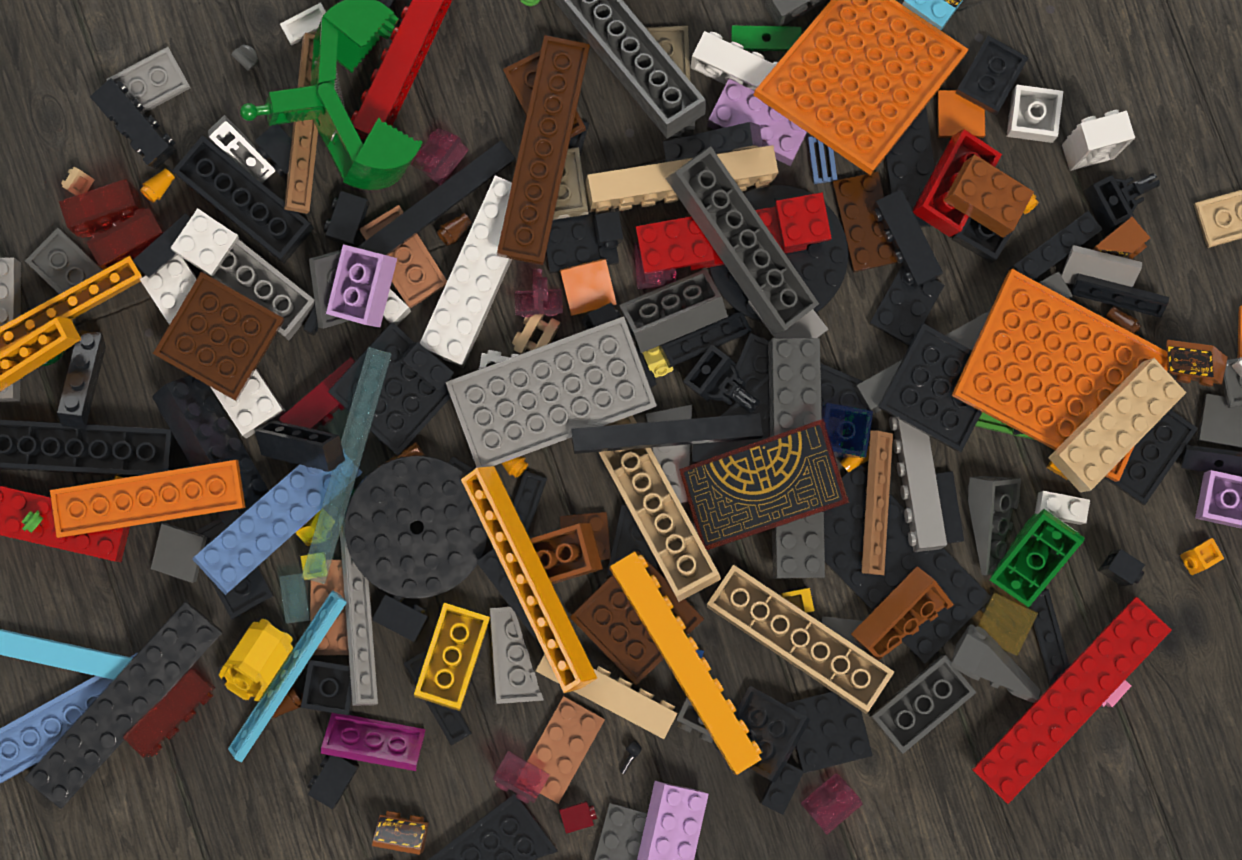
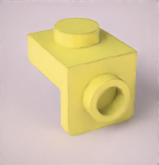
[642,345,673,378]

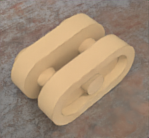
[512,309,561,354]

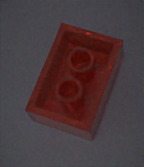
[59,179,144,238]
[86,208,166,270]

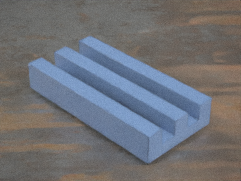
[808,137,837,184]

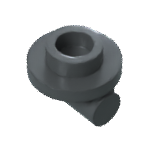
[231,45,258,71]

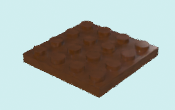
[153,272,285,402]
[570,550,704,685]

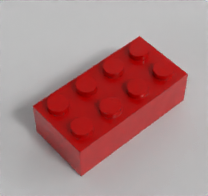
[912,129,1002,237]

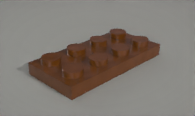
[503,50,586,138]
[832,172,898,273]

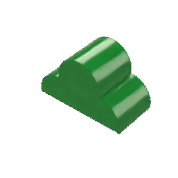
[990,509,1085,608]

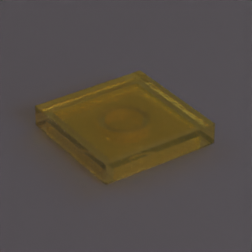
[978,592,1038,656]

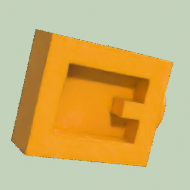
[1180,538,1224,575]

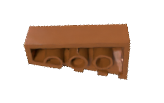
[851,566,954,660]

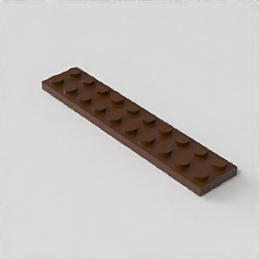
[497,35,590,265]

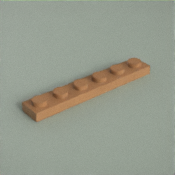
[862,431,893,575]

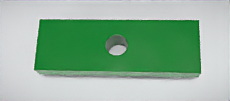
[731,25,801,51]

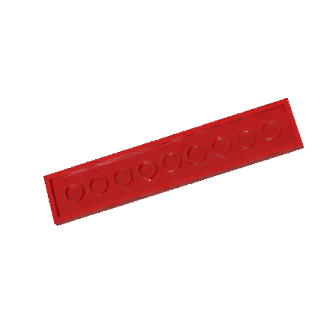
[972,597,1172,804]

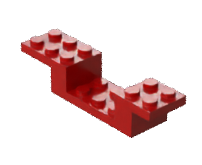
[636,192,832,274]

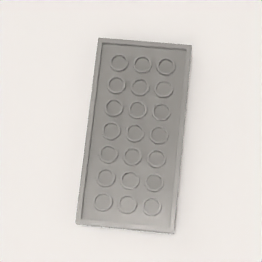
[446,316,657,468]

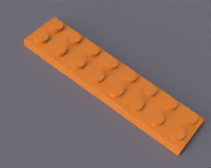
[50,460,245,538]

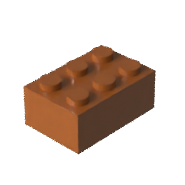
[944,154,1034,237]
[530,523,603,584]

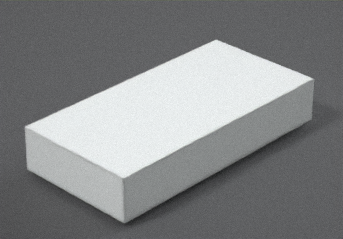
[280,2,326,46]

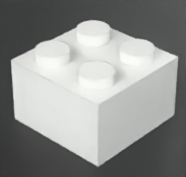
[1006,85,1063,143]
[171,208,239,277]

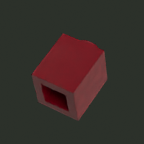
[559,801,597,834]

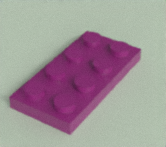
[321,713,426,771]

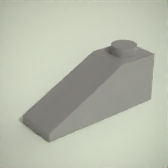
[208,115,275,183]

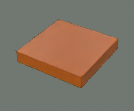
[937,90,985,138]
[560,258,617,316]

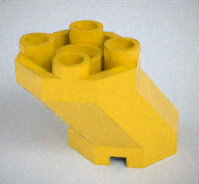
[219,619,293,701]

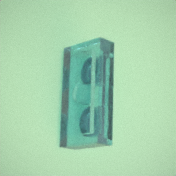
[279,573,310,624]

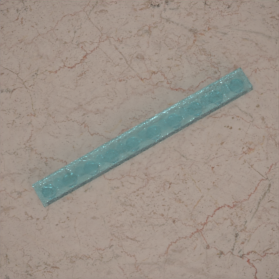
[301,347,392,584]

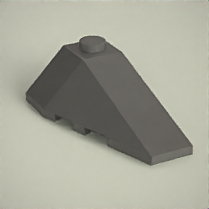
[968,476,1021,575]
[950,624,1040,703]

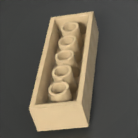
[1048,358,1186,492]
[536,654,678,739]

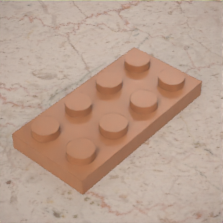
[359,205,447,308]
[310,560,349,655]
[517,696,605,804]

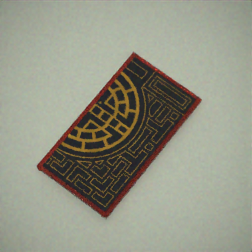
[679,419,849,551]

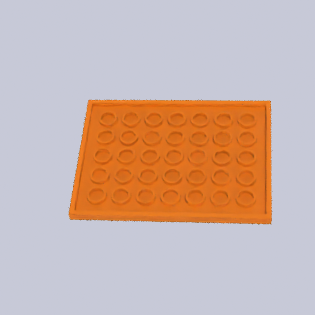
[753,0,969,175]
[952,269,1169,482]

